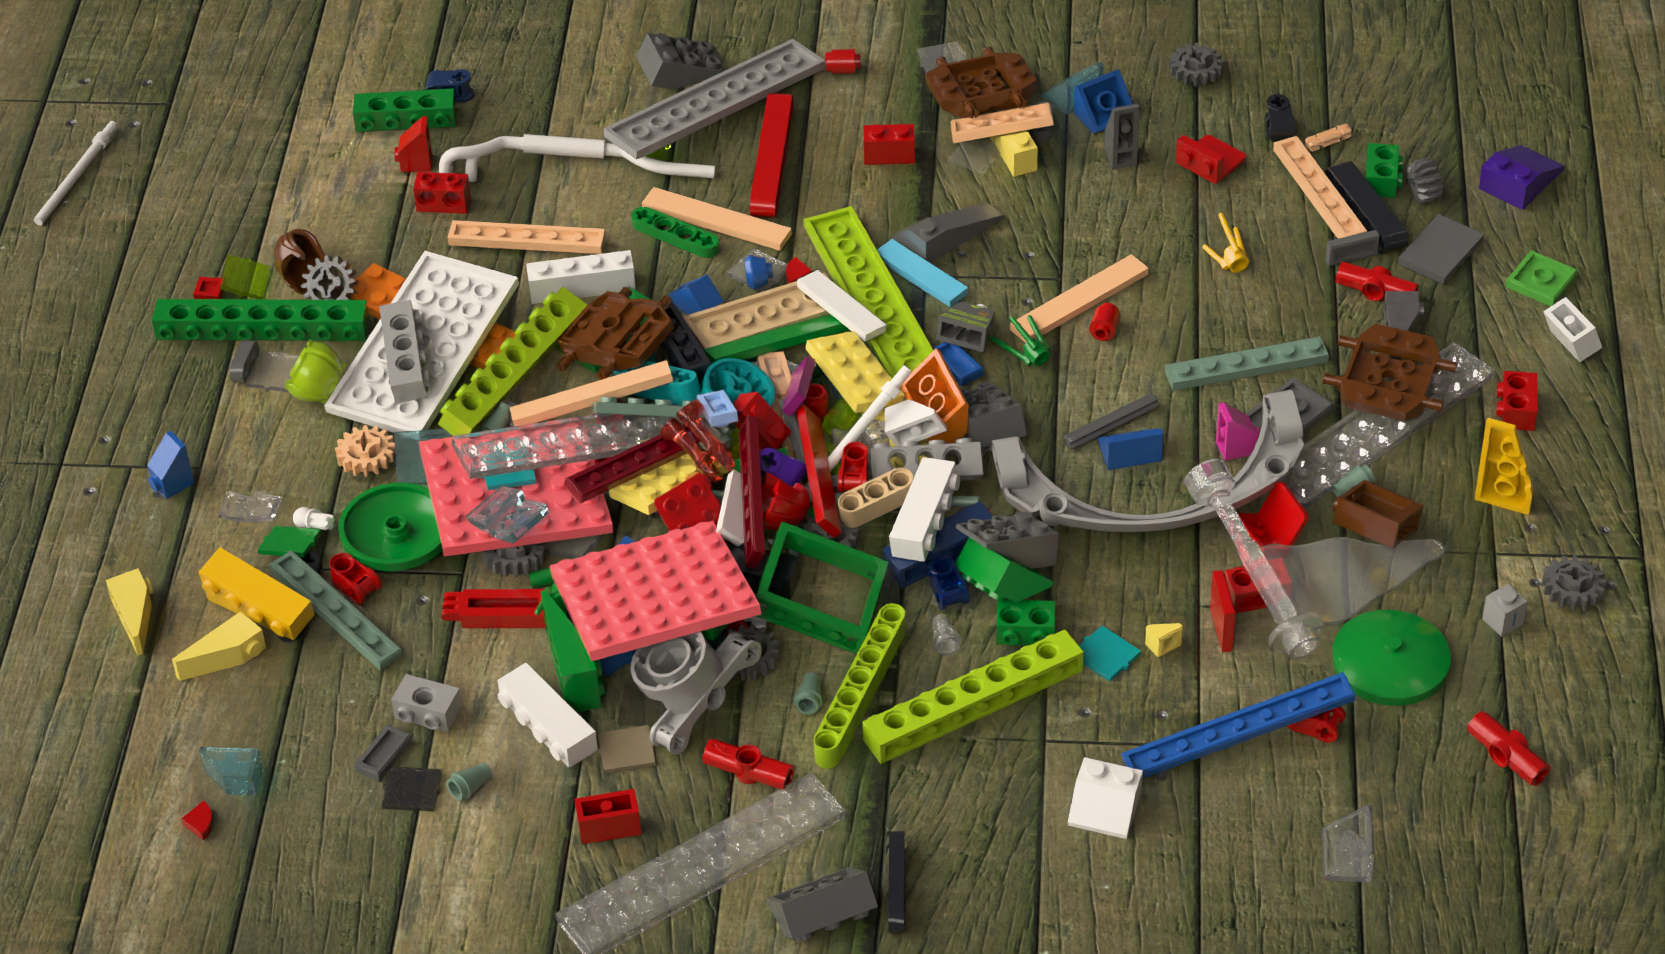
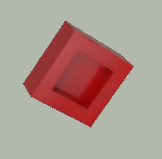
[193,277,226,299]

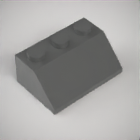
[766,867,878,942]

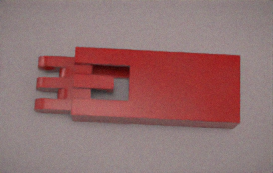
[441,589,545,628]

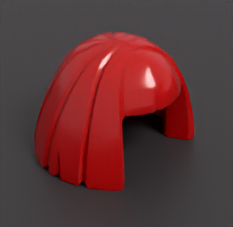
[761,472,811,531]

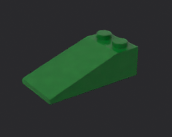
[540,590,605,713]

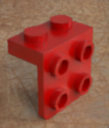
[1176,135,1246,184]
[654,472,722,531]
[1231,482,1309,560]

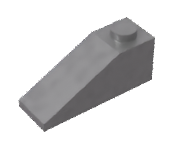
[1383,291,1424,360]

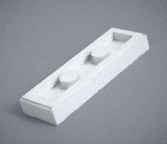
[716,470,744,547]

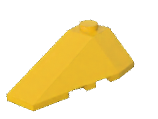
[1474,418,1534,515]

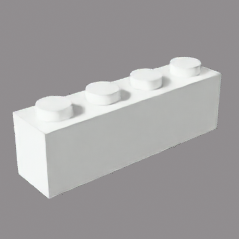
[526,250,636,304]
[889,457,960,562]
[497,663,598,768]

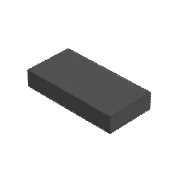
[1325,230,1380,266]
[354,724,413,782]

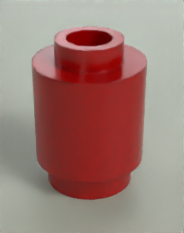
[825,49,861,74]
[1089,303,1121,341]
[801,384,829,423]

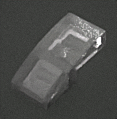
[218,491,282,523]

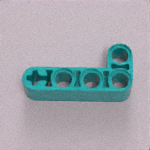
[613,352,701,406]

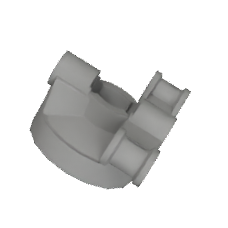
[630,632,762,755]

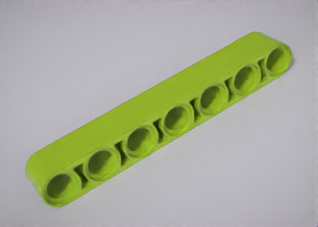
[813,604,906,769]

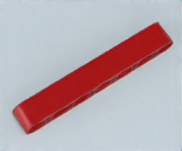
[750,93,794,218]

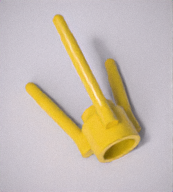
[1202,213,1250,273]

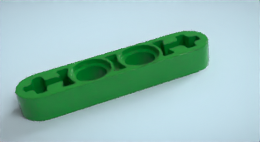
[631,207,719,258]

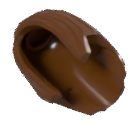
[274,229,326,295]

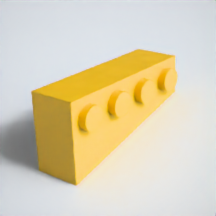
[198,547,315,640]

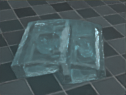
[395,429,450,484]
[466,486,549,543]

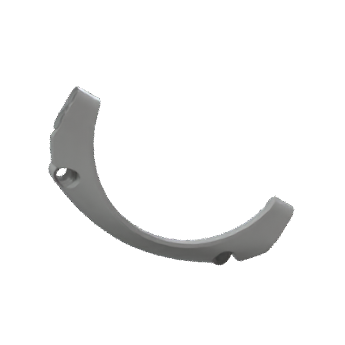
[992,390,1304,532]

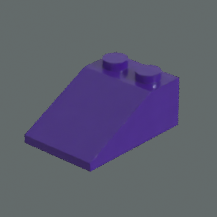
[1479,145,1565,210]

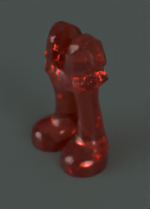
[660,399,735,483]

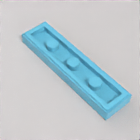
[877,239,968,307]

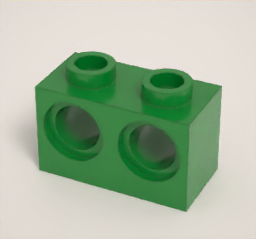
[1365,143,1403,198]
[996,600,1055,646]

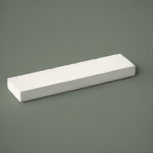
[797,270,886,342]

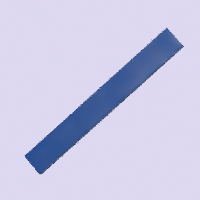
[1121,672,1356,779]

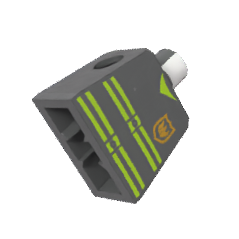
[936,302,995,352]

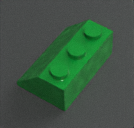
[954,537,1053,603]

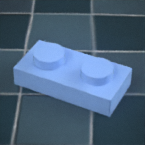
[697,390,738,427]

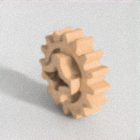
[335,425,396,477]

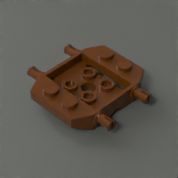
[925,46,1037,119]
[556,287,674,380]
[1323,324,1458,421]

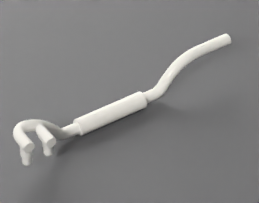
[439,134,715,182]

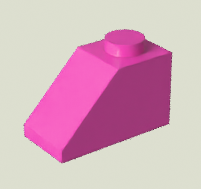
[1216,402,1260,461]

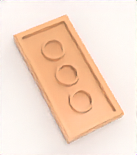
[950,103,1054,143]

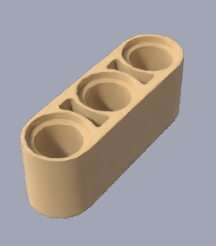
[838,467,914,528]

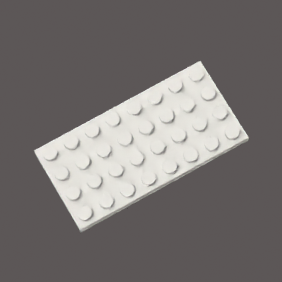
[324,251,519,441]

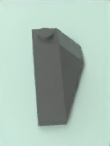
[892,202,1004,263]

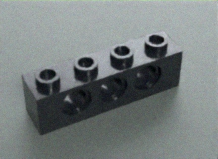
[660,303,711,384]

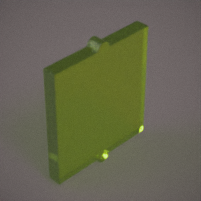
[220,254,269,299]

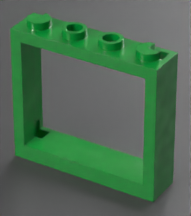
[755,522,889,654]

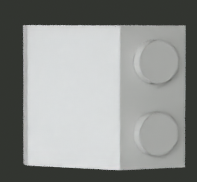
[1068,757,1143,839]

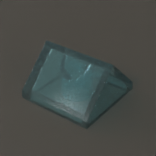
[1040,62,1104,115]

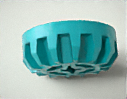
[700,358,775,427]

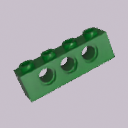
[353,89,456,132]

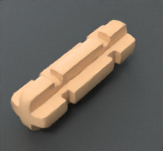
[1305,124,1352,152]

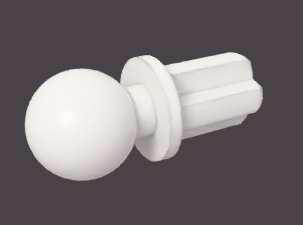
[293,507,335,530]

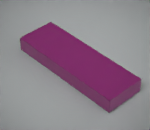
[782,355,816,417]

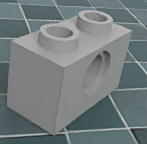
[391,674,462,732]

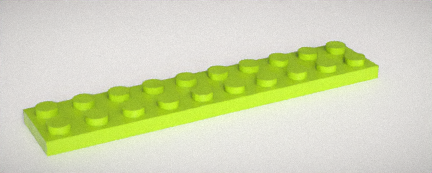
[803,206,934,391]

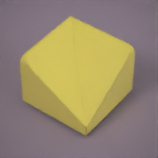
[1145,623,1182,657]

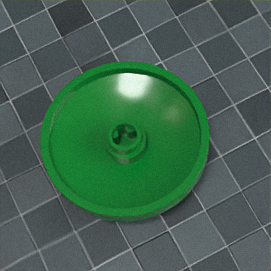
[338,482,443,571]
[1332,610,1451,706]

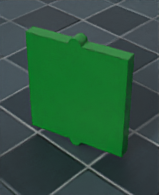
[257,526,321,558]

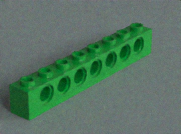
[152,299,370,341]

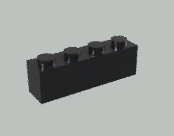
[725,542,801,600]

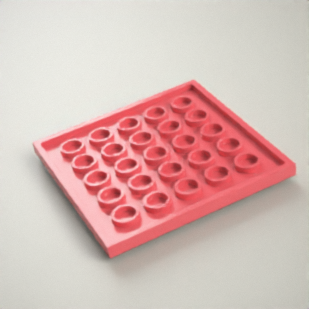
[419,420,613,556]
[550,521,761,662]

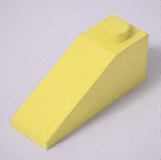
[990,130,1038,177]
[106,568,154,656]
[172,611,266,681]

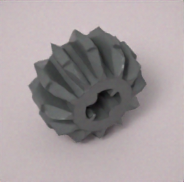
[1407,158,1443,203]

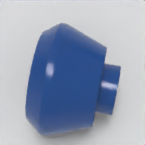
[745,255,773,290]

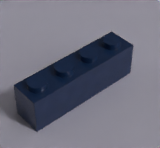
[882,501,993,589]

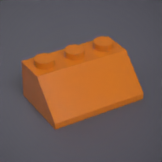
[901,348,969,444]

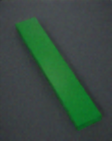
[703,314,850,364]

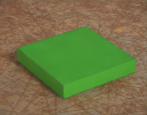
[1505,250,1578,306]

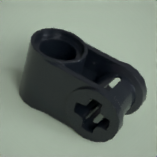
[1265,94,1296,140]

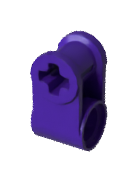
[759,448,807,487]

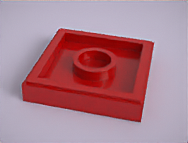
[1210,570,1236,653]

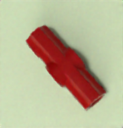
[1335,261,1419,301]
[1467,711,1551,787]
[702,738,795,790]

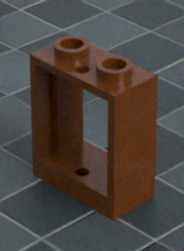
[1333,480,1424,548]

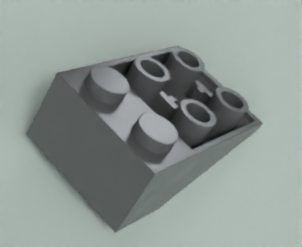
[636,33,725,89]
[961,383,1027,448]
[956,512,1059,569]

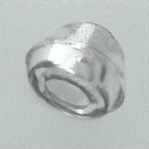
[856,419,890,451]

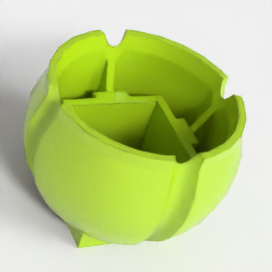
[284,340,346,404]

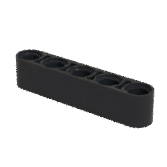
[1325,161,1408,254]

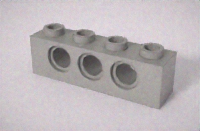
[379,300,431,404]
[868,438,983,481]

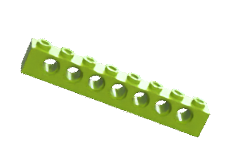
[438,286,587,437]
[862,629,1084,764]

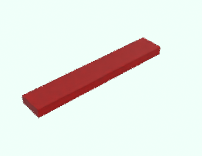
[796,404,842,538]

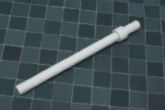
[34,121,118,226]
[805,366,912,493]

